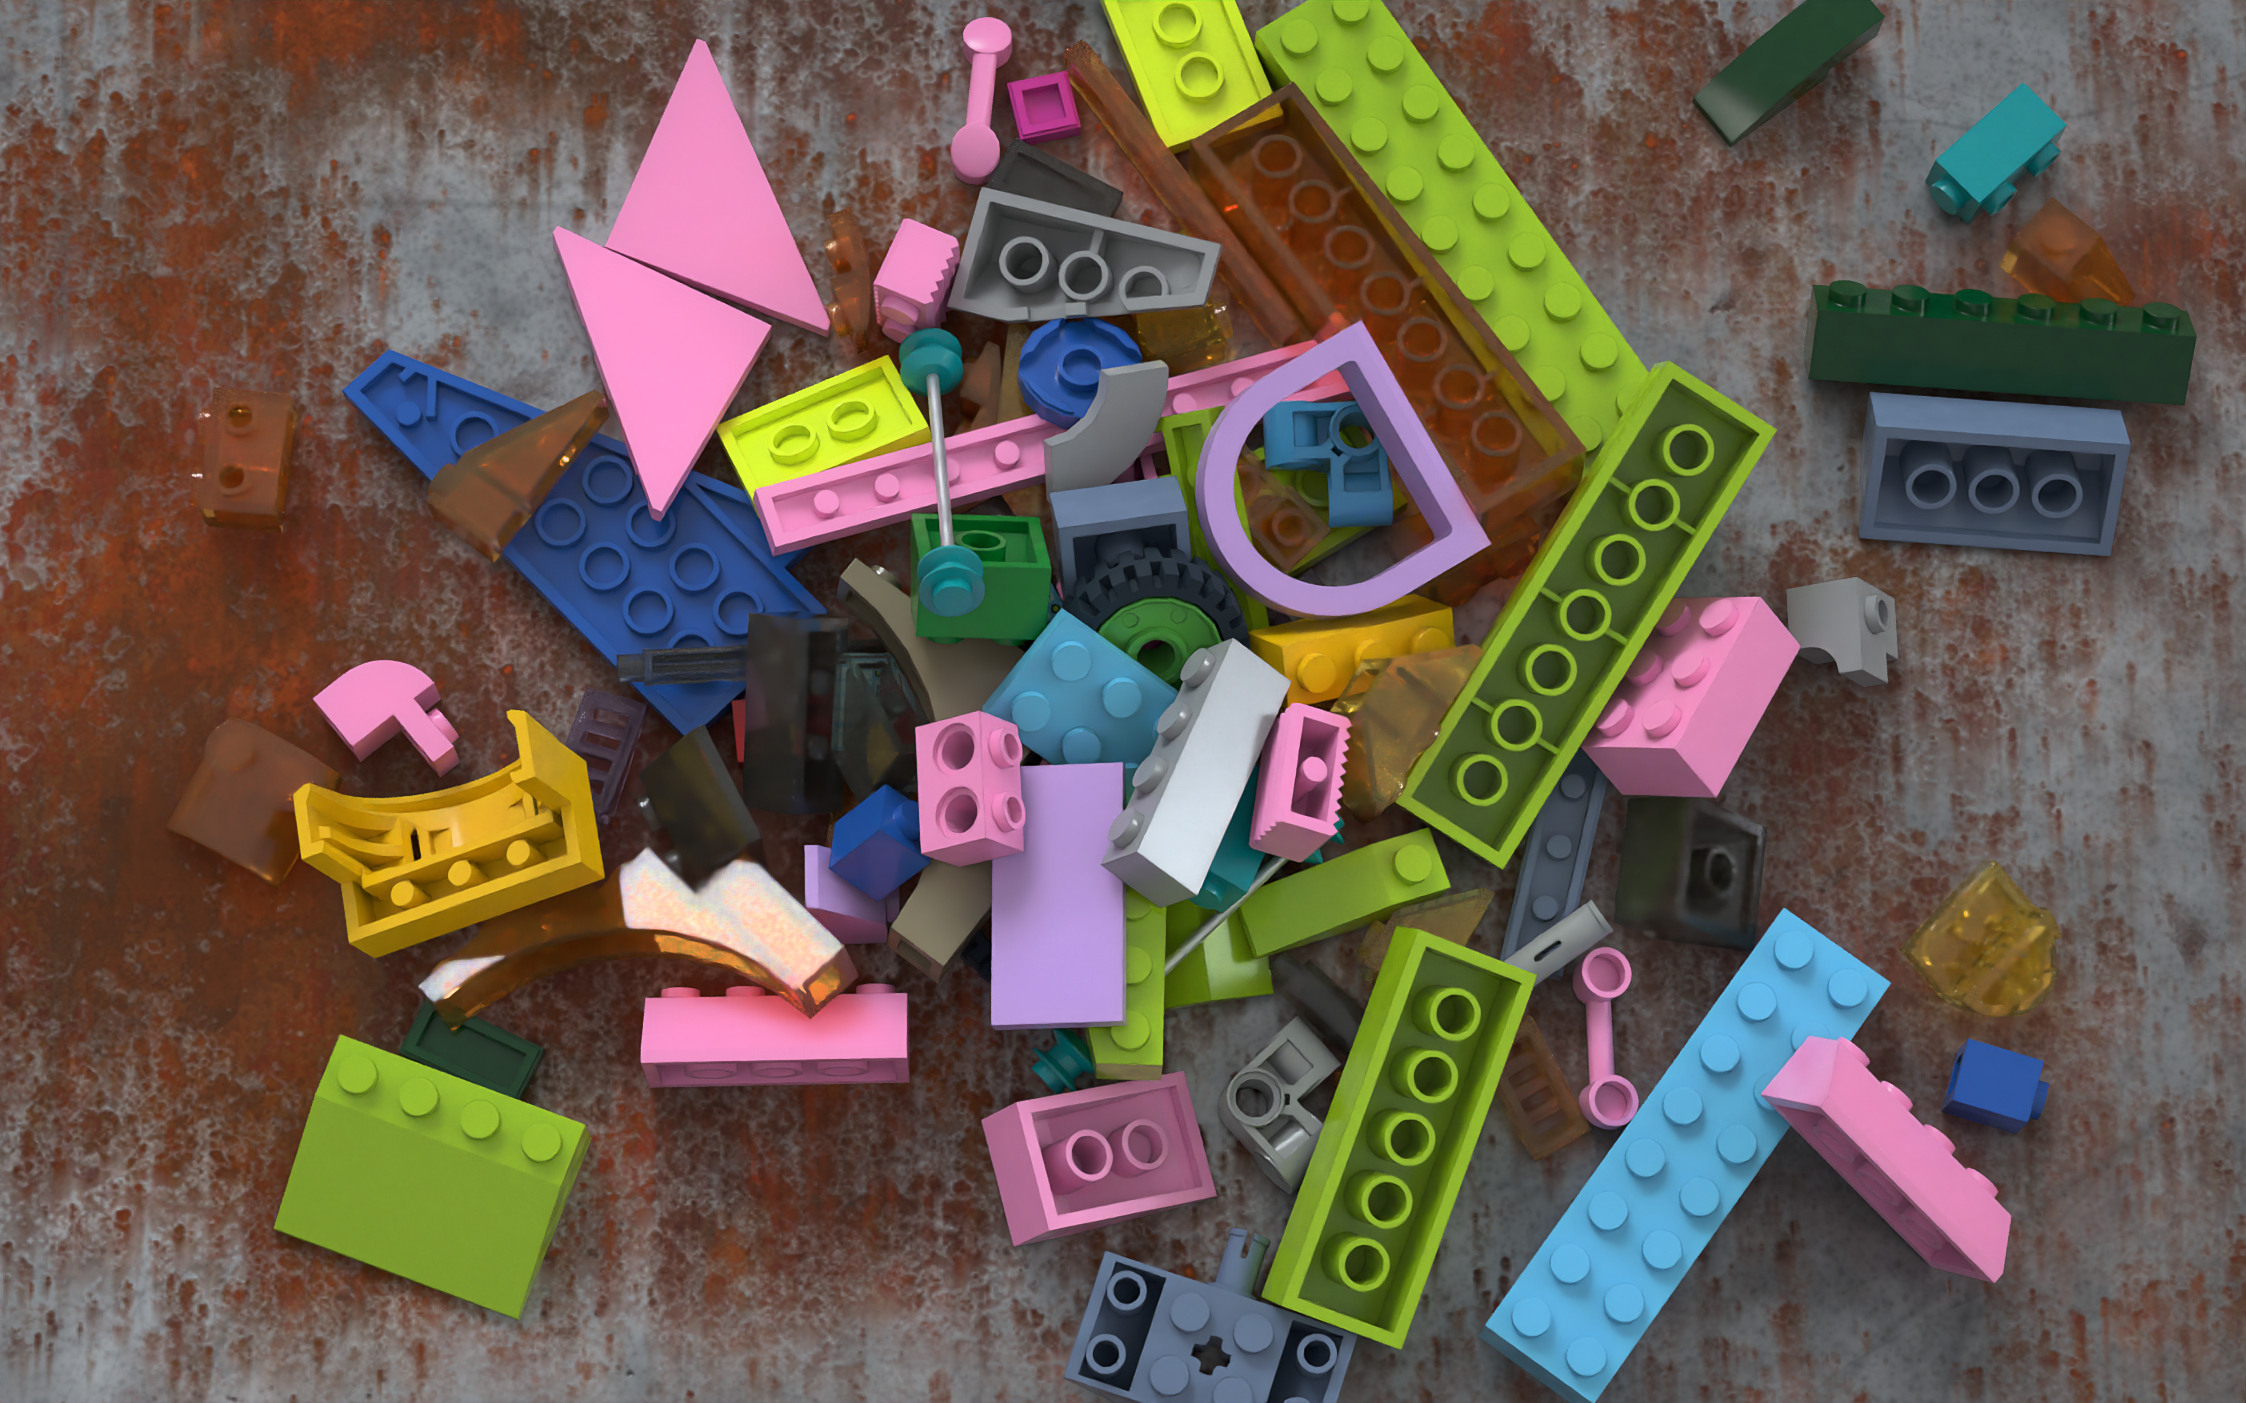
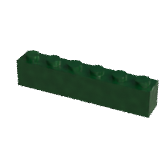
[1803,280,2197,405]

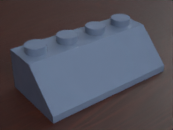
[1858,392,2131,556]

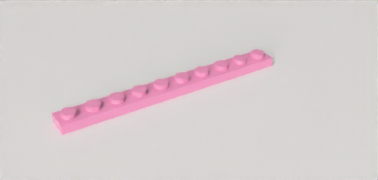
[753,333,1354,556]

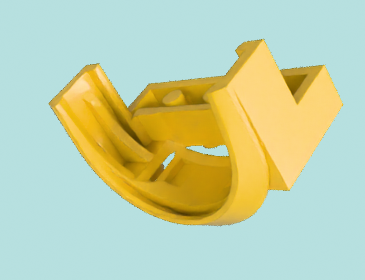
[293,710,605,959]

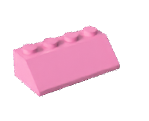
[641,984,910,1088]
[1760,1036,2011,1283]

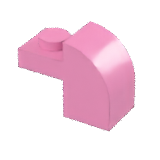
[313,660,460,778]

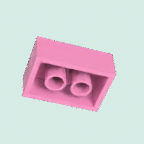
[1580,597,1801,798]

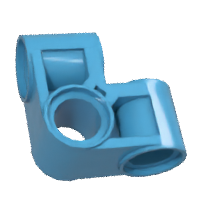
[1263,401,1393,527]

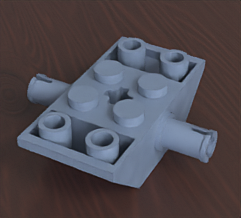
[1063,1228,1358,1403]

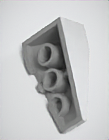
[947,187,1223,324]

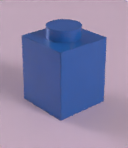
[829,784,931,902]
[1941,1038,2049,1134]

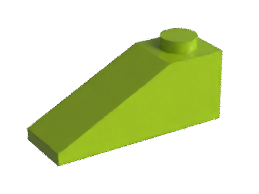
[1237,827,1451,960]

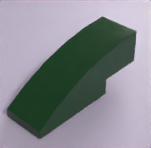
[1692,0,1885,148]

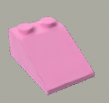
[981,1071,1217,1247]

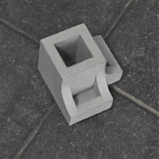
[1786,577,1898,687]

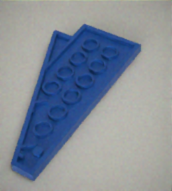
[342,349,829,747]

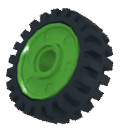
[1061,547,1250,691]

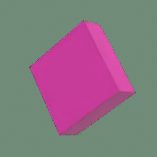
[1007,71,1081,147]

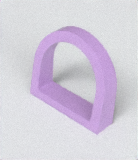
[1195,320,1491,620]

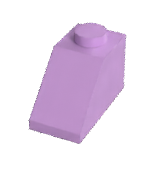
[804,845,900,945]

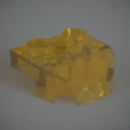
[1899,859,2061,1017]

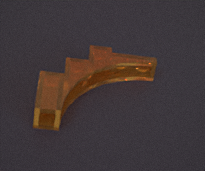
[418,847,859,1032]

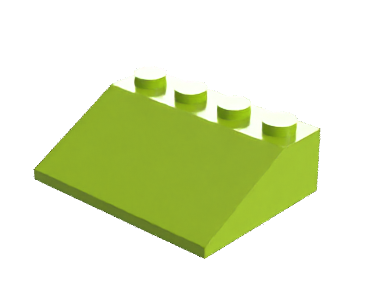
[274,1034,592,1321]

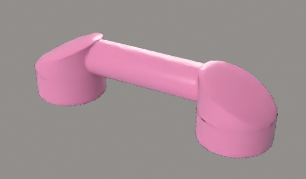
[951,17,1012,185]
[1572,947,1639,1130]

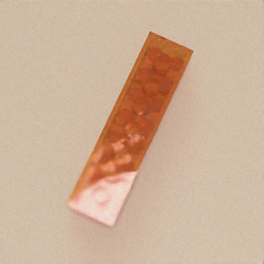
[1190,81,1587,540]

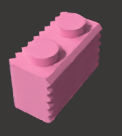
[873,219,960,343]
[1249,703,1352,862]

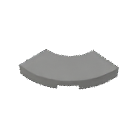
[1043,360,1169,503]

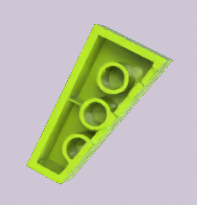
[1084,806,1166,1081]

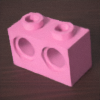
[915,710,1026,867]

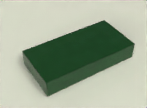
[399,995,546,1101]

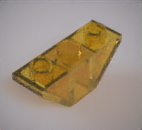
[1330,644,1484,811]

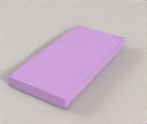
[991,762,1126,1030]

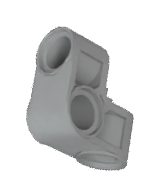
[1218,1016,1341,1194]

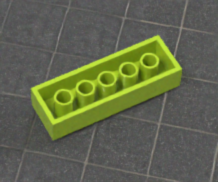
[1261,926,1537,1350]

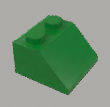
[910,513,1052,646]

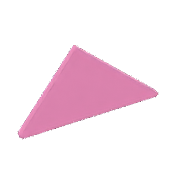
[605,39,832,338]
[553,226,772,522]

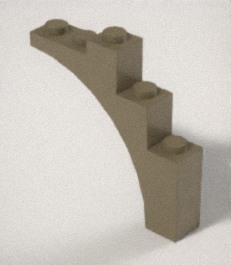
[836,558,1031,984]

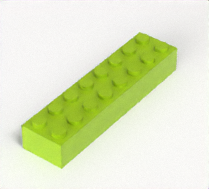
[1384,360,1777,870]

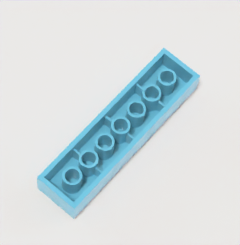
[1478,908,1891,1403]

